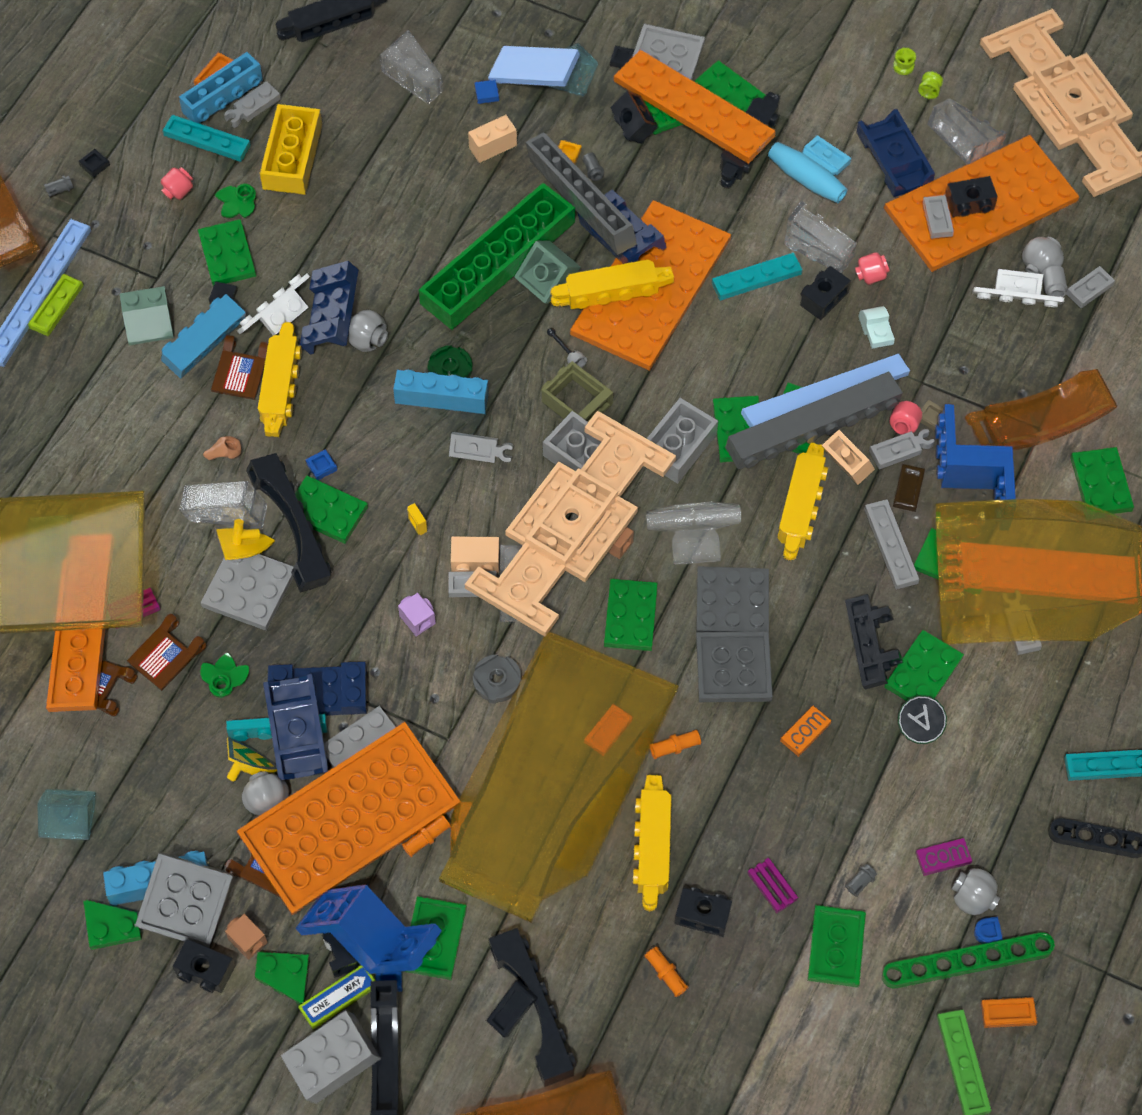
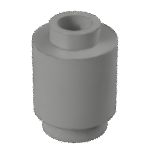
[1042,266,1067,297]

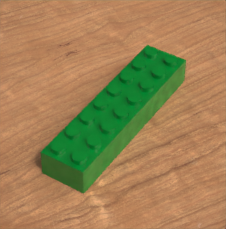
[419,183,575,330]

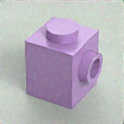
[398,593,436,636]

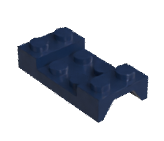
[856,109,935,197]
[577,189,667,264]
[300,261,359,355]
[267,662,367,716]
[263,674,329,781]

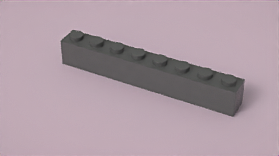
[526,133,637,255]
[725,371,903,470]

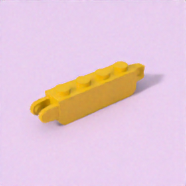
[551,260,674,309]
[258,322,302,437]
[778,443,828,561]
[633,775,671,912]

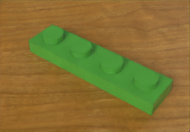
[937,1010,991,1115]

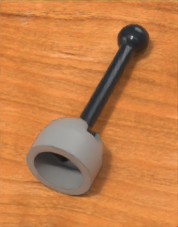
[547,328,587,368]

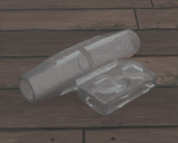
[646,502,741,565]

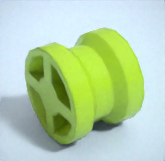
[893,48,916,75]
[918,72,943,99]

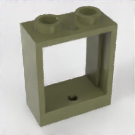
[541,361,613,422]

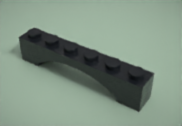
[246,453,331,593]
[488,928,577,1087]
[370,980,399,1115]

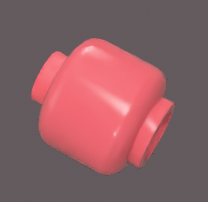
[161,167,193,200]
[855,252,889,285]
[890,401,922,435]

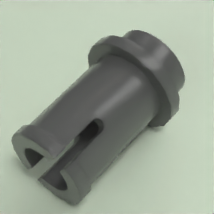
[582,153,604,181]
[44,175,74,197]
[845,864,877,897]

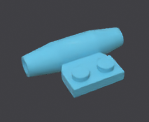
[768,135,851,203]

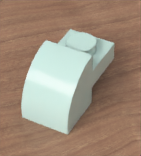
[858,306,895,349]

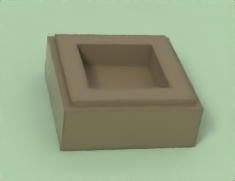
[920,400,943,431]

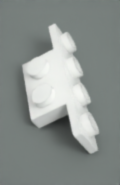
[972,269,1064,308]
[237,273,310,335]

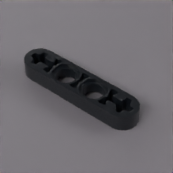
[1048,818,1142,858]

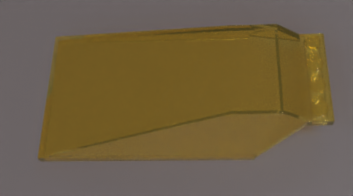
[0,491,145,634]
[439,632,679,923]

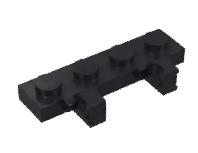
[845,594,903,690]

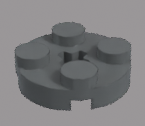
[473,655,521,704]

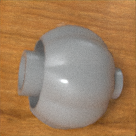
[1022,237,1064,274]
[348,310,388,352]
[242,771,289,816]
[951,869,1000,915]

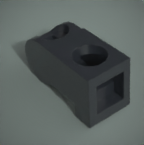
[322,933,358,978]

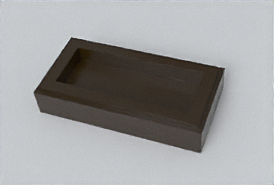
[893,464,925,512]

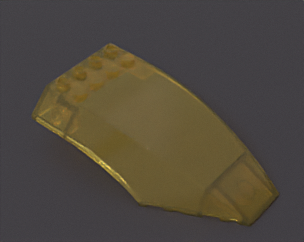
[936,499,1142,645]

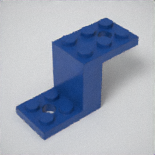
[935,404,1016,531]
[295,885,442,974]

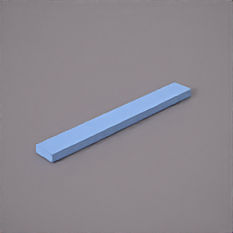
[0,219,91,367]
[741,354,910,427]

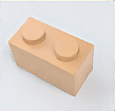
[468,115,517,163]
[822,430,875,485]
[451,537,500,573]

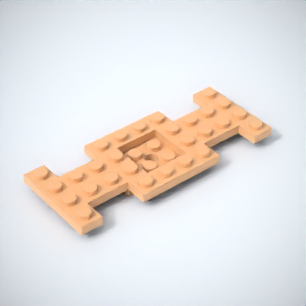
[980,9,1142,197]
[465,411,676,637]

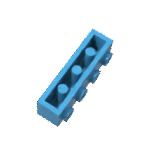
[179,52,263,123]
[161,294,246,379]
[393,370,489,414]
[103,851,209,906]

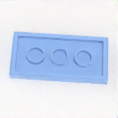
[488,46,580,86]

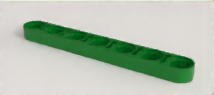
[882,933,1055,988]

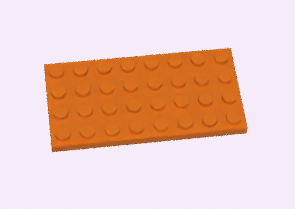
[884,135,1079,272]
[570,200,731,371]
[237,722,461,915]

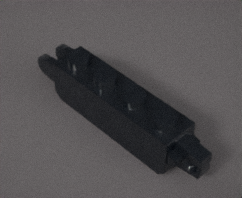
[275,0,387,42]
[720,92,781,189]

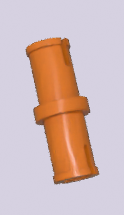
[650,730,701,759]
[402,815,451,857]
[644,946,689,997]

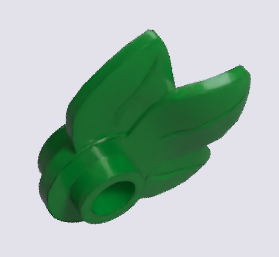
[215,184,256,218]
[200,653,249,698]

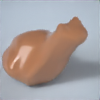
[203,436,241,460]

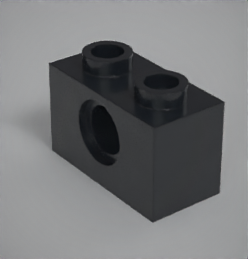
[610,91,658,144]
[945,176,998,218]
[800,266,851,320]
[674,887,732,937]
[172,939,235,993]

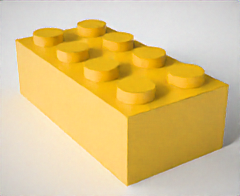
[260,104,322,195]

